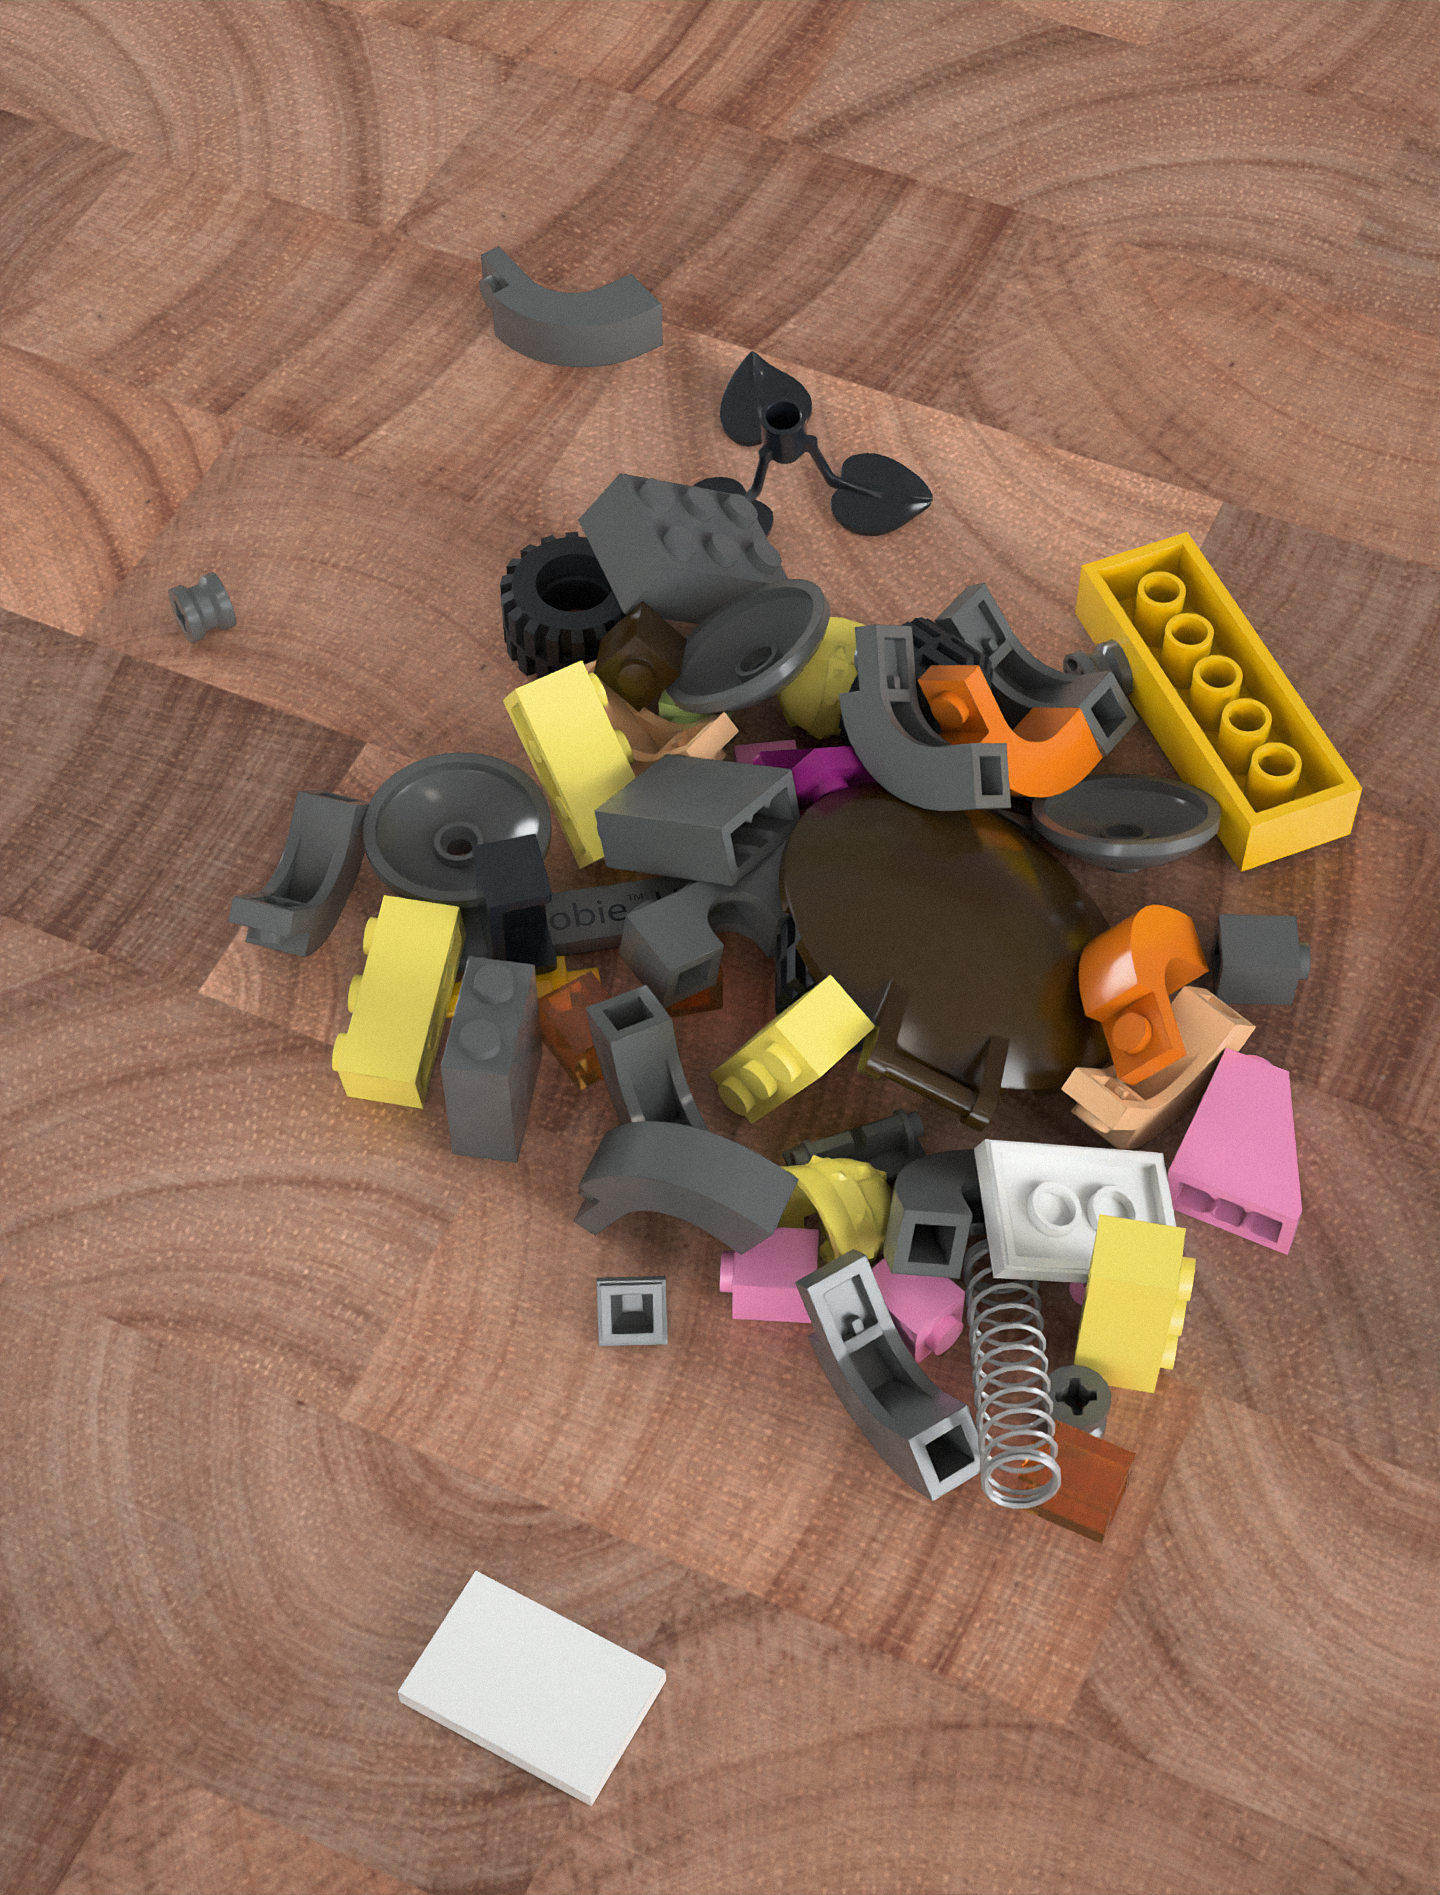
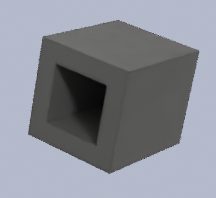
[1211,914,1310,1005]

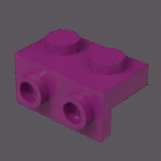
[752,746,877,810]

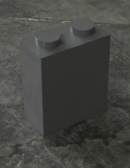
[594,754,801,886]
[441,956,543,1163]

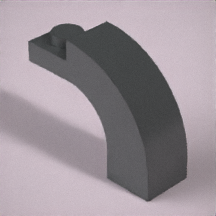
[479,246,663,367]
[934,583,1139,756]
[839,624,1011,811]
[228,789,370,957]
[585,985,710,1132]
[574,1121,799,1255]
[883,1149,987,1279]
[795,1249,981,1501]

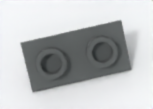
[782,1108,926,1182]

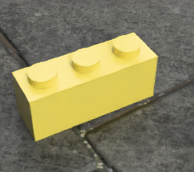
[503,661,636,869]
[332,895,466,1109]
[709,975,876,1124]
[1073,1214,1196,1393]

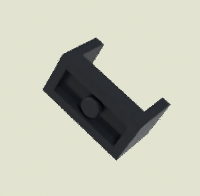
[472,833,557,975]

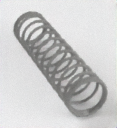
[963,1239,1061,1509]

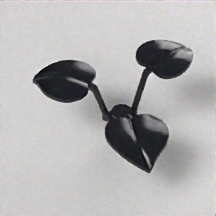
[694,351,933,537]

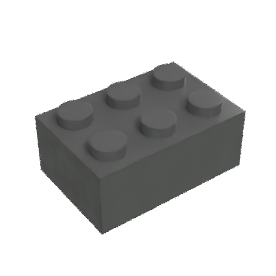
[578,473,788,624]

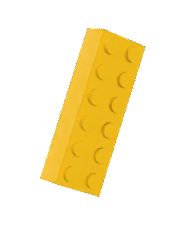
[1075,532,1362,872]

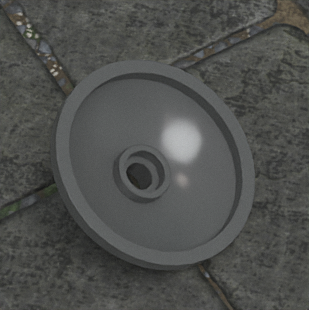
[665,579,830,715]
[363,752,552,908]
[1032,774,1221,873]

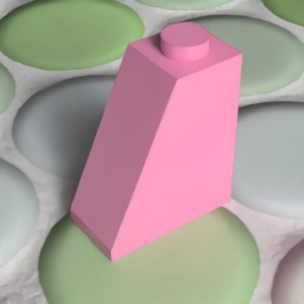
[1167,1048,1302,1255]

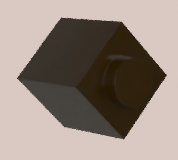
[594,601,687,712]

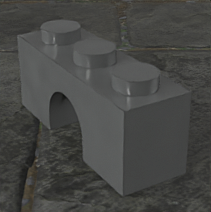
[619,841,793,1009]

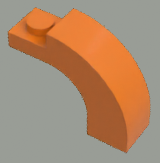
[918,665,1103,798]
[1078,904,1209,1086]

